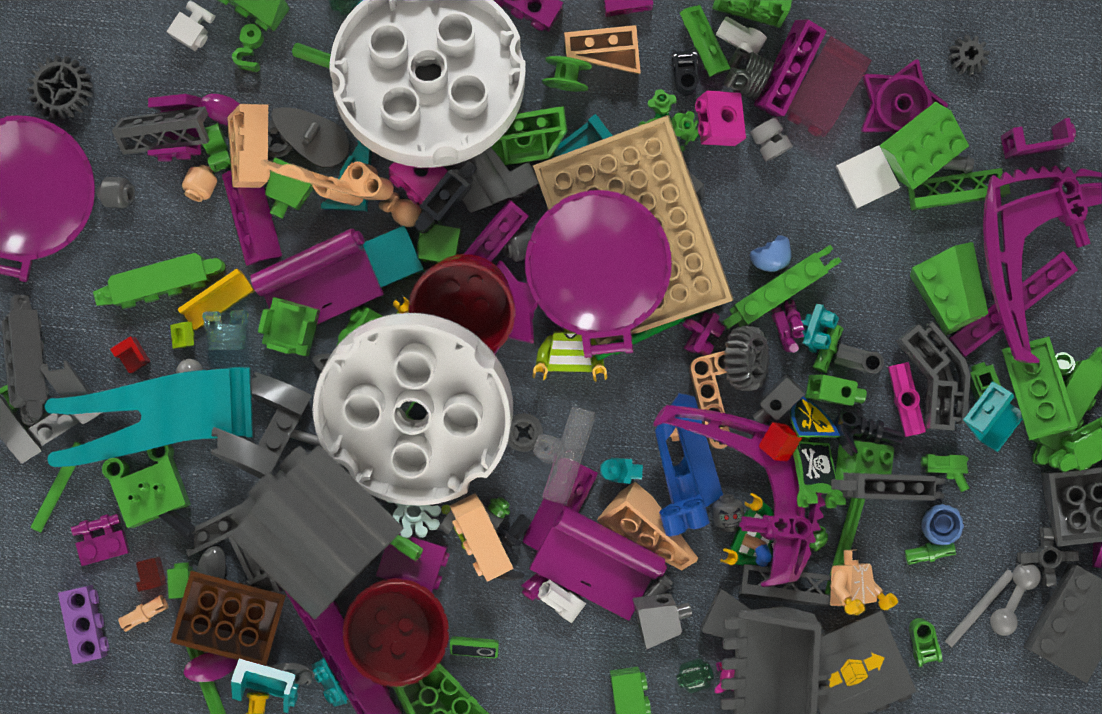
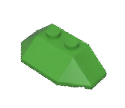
[491,106,567,165]

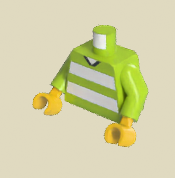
[532,328,607,381]

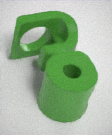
[232,24,264,72]

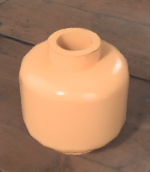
[182,165,217,202]

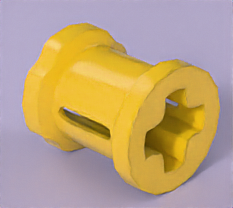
[246,692,269,714]

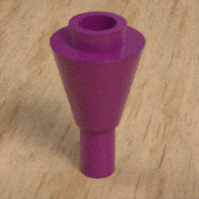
[521,573,548,601]

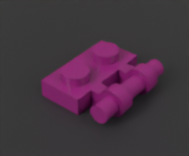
[71,514,130,566]

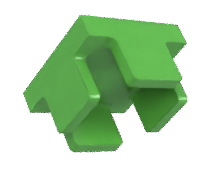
[258,297,320,356]

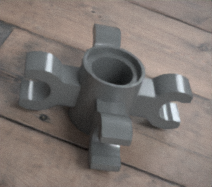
[1017,527,1079,586]

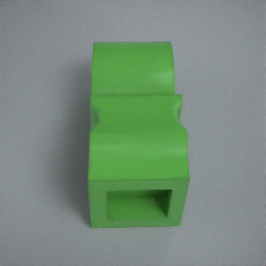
[203,123,231,173]

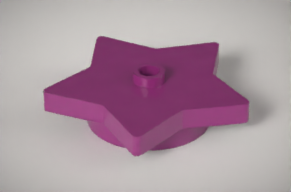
[861,59,948,135]
[496,261,538,344]

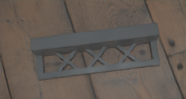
[112,106,210,155]
[738,564,836,608]

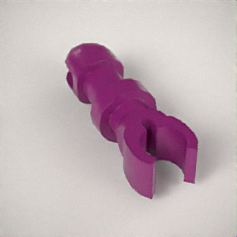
[784,299,804,338]

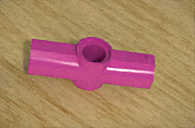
[887,362,926,437]

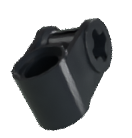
[671,48,699,96]

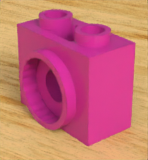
[695,91,746,146]
[389,162,448,205]

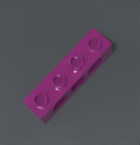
[493,0,564,32]
[753,19,827,116]

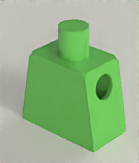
[265,158,314,219]
[805,375,867,406]

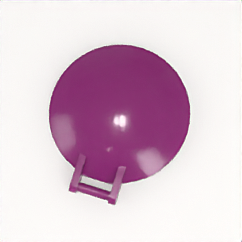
[0,115,95,282]
[525,190,672,358]

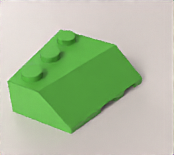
[218,0,290,32]
[712,0,792,28]
[910,242,988,336]
[393,663,489,714]

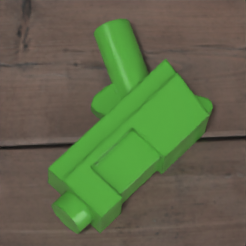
[921,454,969,492]

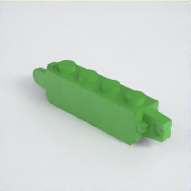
[722,245,842,329]
[93,253,226,309]
[1031,347,1102,465]
[1048,417,1102,472]

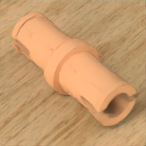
[118,595,168,632]

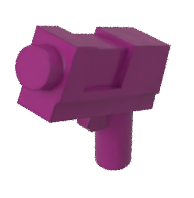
[771,307,799,353]

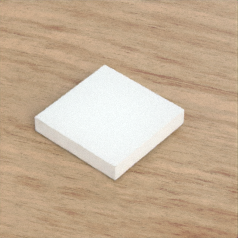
[835,145,900,209]

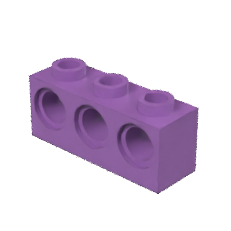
[58,585,109,664]

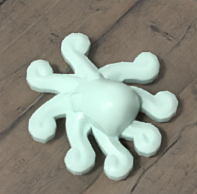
[386,501,441,539]

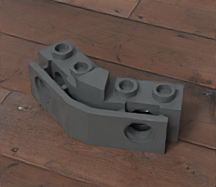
[895,322,971,430]

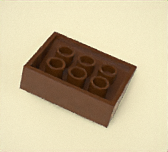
[170,571,286,666]

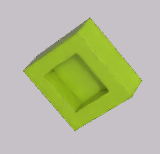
[170,322,194,349]

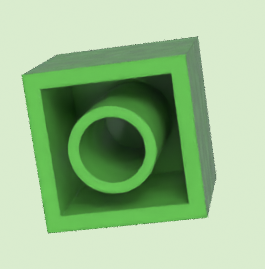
[417,224,462,264]

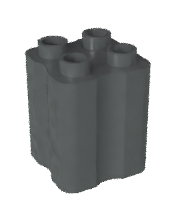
[230,445,404,620]

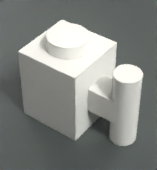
[167,0,215,52]

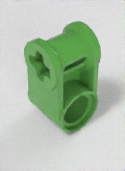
[909,618,943,667]

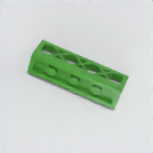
[908,168,1011,211]

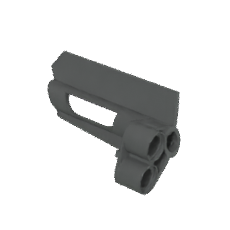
[443,147,540,213]

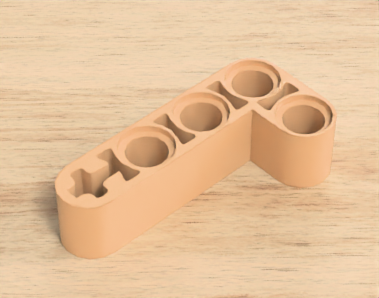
[689,351,730,449]

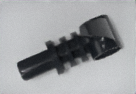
[833,408,903,456]
[496,514,531,580]

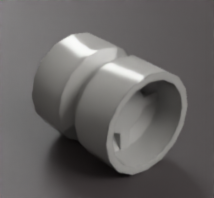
[750,117,793,162]

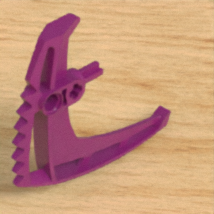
[983,165,1102,364]
[653,405,826,587]

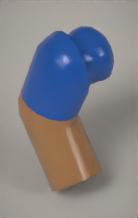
[742,534,772,567]

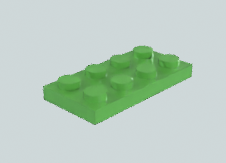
[1002,336,1078,440]

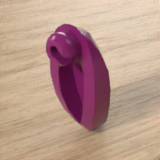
[201,94,240,126]
[184,653,238,682]

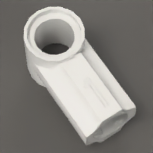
[716,16,767,54]
[538,580,586,623]

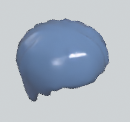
[749,235,792,272]
[921,504,964,545]

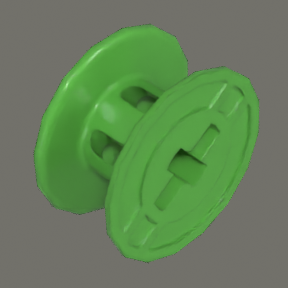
[542,56,592,92]

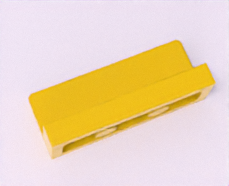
[178,269,255,331]

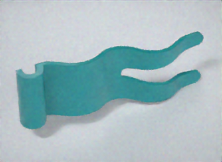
[45,367,253,467]

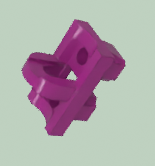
[683,312,725,356]

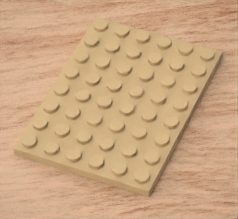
[533,116,734,345]

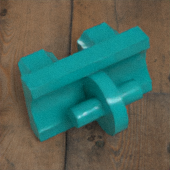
[801,304,839,353]
[600,457,643,484]

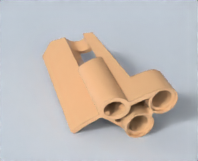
[261,159,394,206]

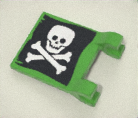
[793,442,846,509]

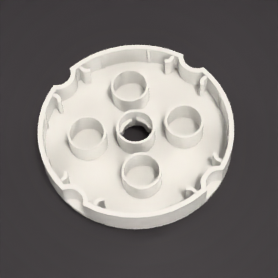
[330,0,525,167]
[313,313,513,505]

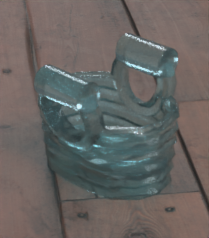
[202,310,249,350]

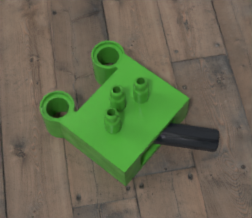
[102,444,195,538]

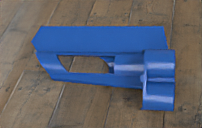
[655,393,723,536]

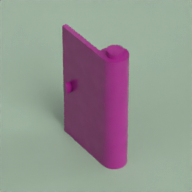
[250,228,384,325]
[529,506,667,621]

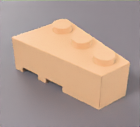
[564,25,641,75]
[227,104,270,188]
[450,493,513,582]

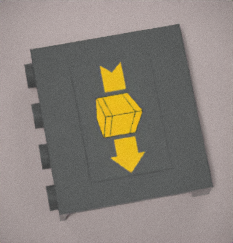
[817,609,917,714]

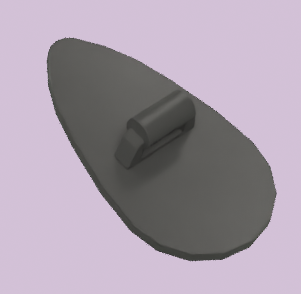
[271,107,349,168]

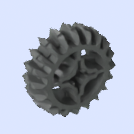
[27,55,93,120]
[724,326,770,391]

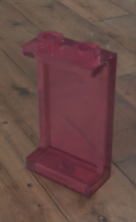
[786,36,872,137]

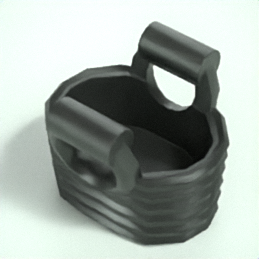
[724,49,774,100]

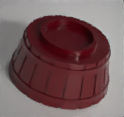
[409,254,515,353]
[343,579,449,687]

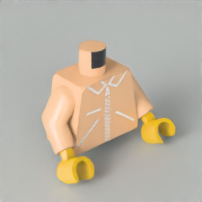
[830,550,898,615]

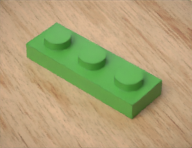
[680,5,730,77]

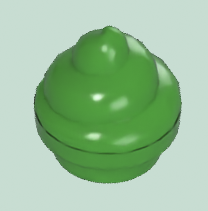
[809,526,828,552]

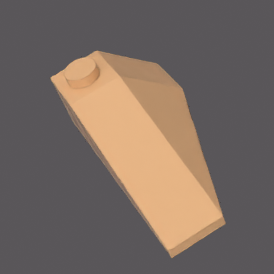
[597,482,698,571]

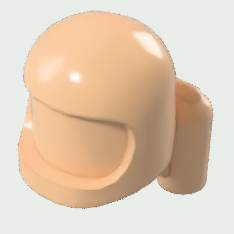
[379,192,422,227]

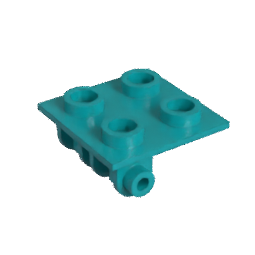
[311,658,349,707]

